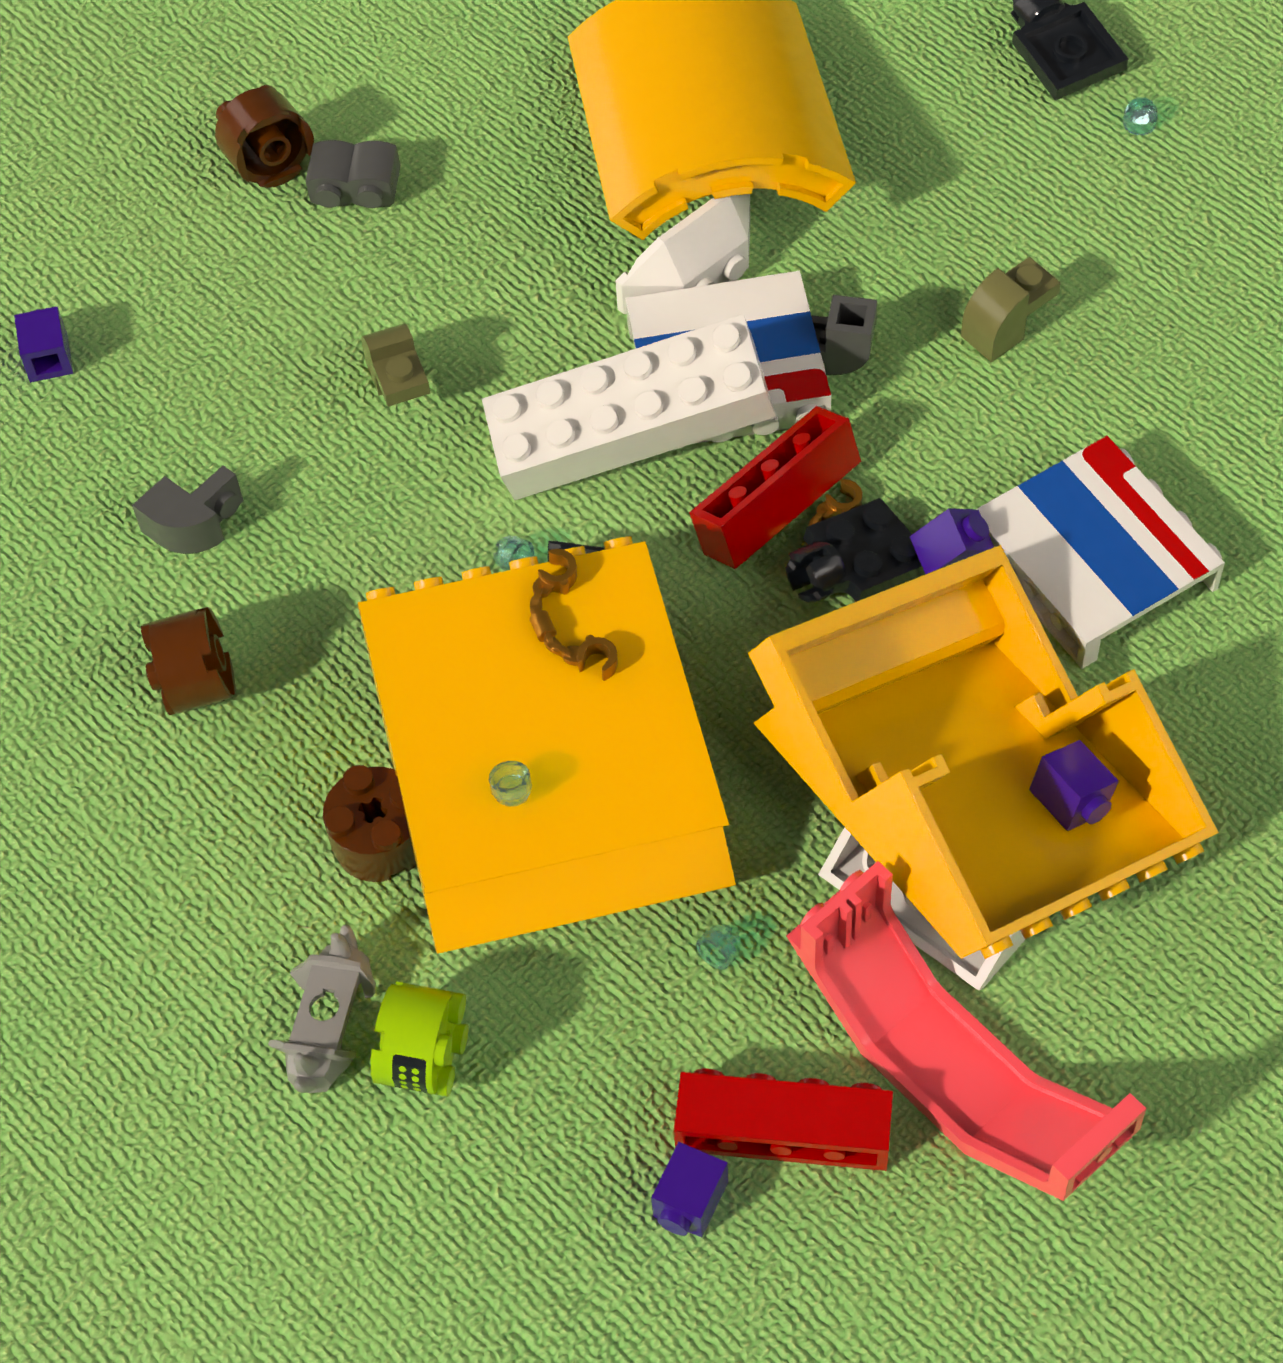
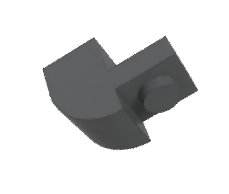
[811,295,877,375]
[132,465,244,554]

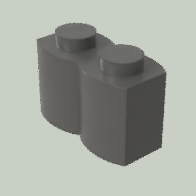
[306,140,401,208]

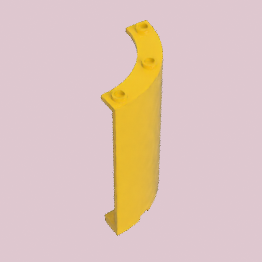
[568,0,856,240]

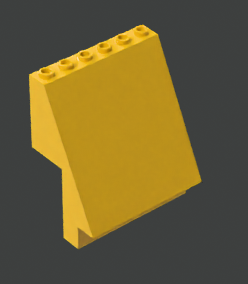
[358,536,736,954]
[748,545,1219,959]

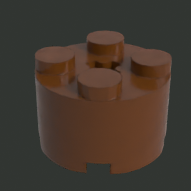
[215,85,314,188]
[141,607,236,715]
[323,765,417,882]

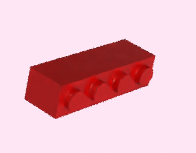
[689,406,861,569]
[674,1068,893,1171]

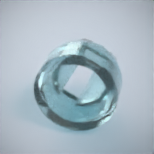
[1123,97,1158,135]
[493,535,534,571]
[489,761,532,807]
[696,924,741,970]

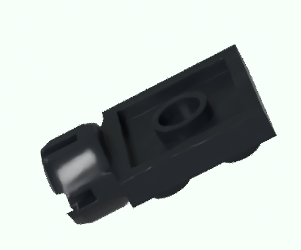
[1011,0,1129,101]
[785,498,925,602]

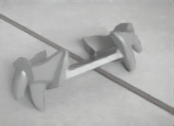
[268,924,376,1093]

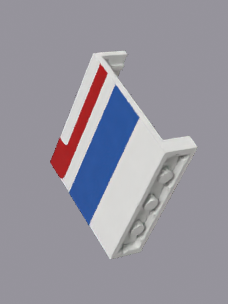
[625,270,831,449]
[976,435,1225,669]

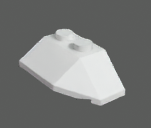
[615,194,750,314]

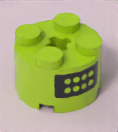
[370,981,469,1097]

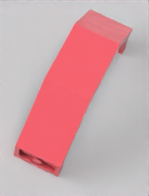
[786,861,1146,1201]

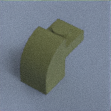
[961,257,1061,362]
[361,323,430,407]

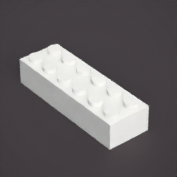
[482,314,776,500]

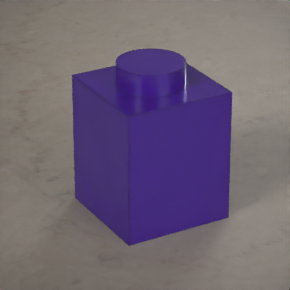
[14,306,74,383]
[910,508,994,574]
[1029,740,1119,831]
[651,1141,728,1238]

